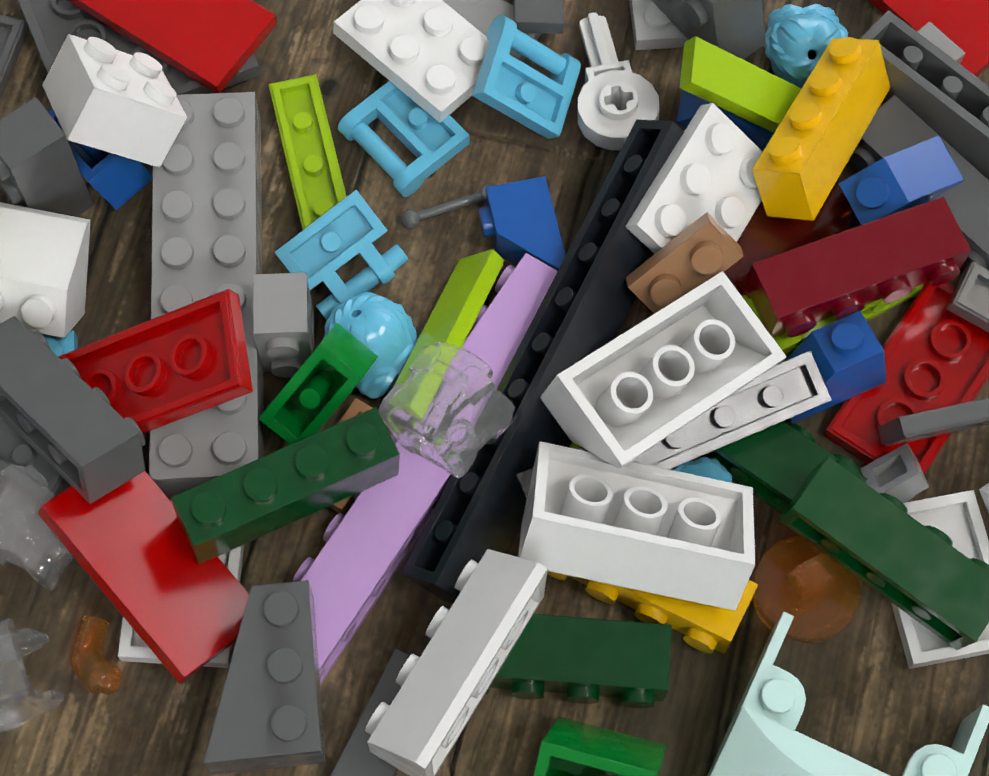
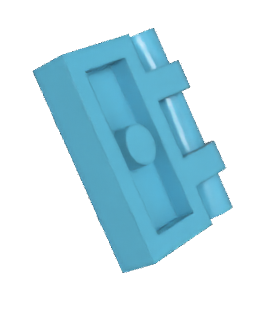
[275,190,409,320]

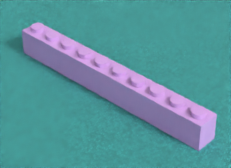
[293,253,558,685]

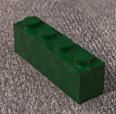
[171,407,400,564]
[700,421,867,515]
[778,456,989,650]
[484,614,672,708]

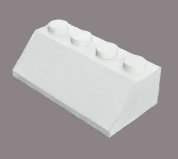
[0,202,91,338]
[540,271,787,469]
[518,441,755,611]
[365,549,548,776]

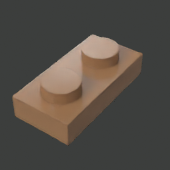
[626,212,744,314]

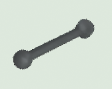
[401,183,496,229]

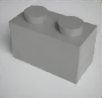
[253,272,315,378]

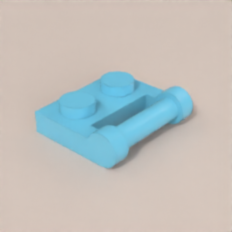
[472,15,581,139]
[337,81,470,197]

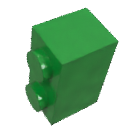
[258,323,378,445]

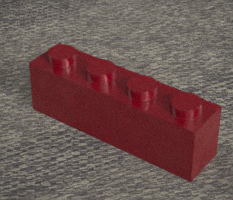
[745,196,971,338]

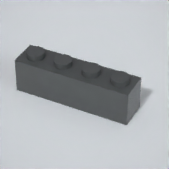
[859,10,989,180]
[849,95,989,270]
[0,316,145,504]

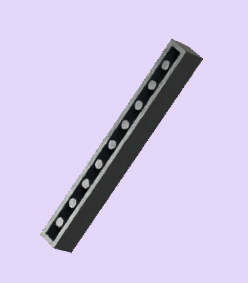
[401,119,684,604]

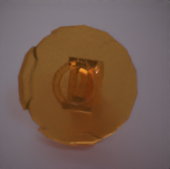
[752,535,861,644]

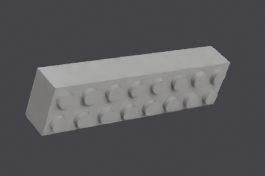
[149,92,264,498]

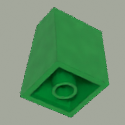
[534,716,667,776]

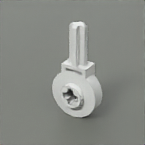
[577,12,659,150]

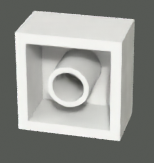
[42,34,187,168]

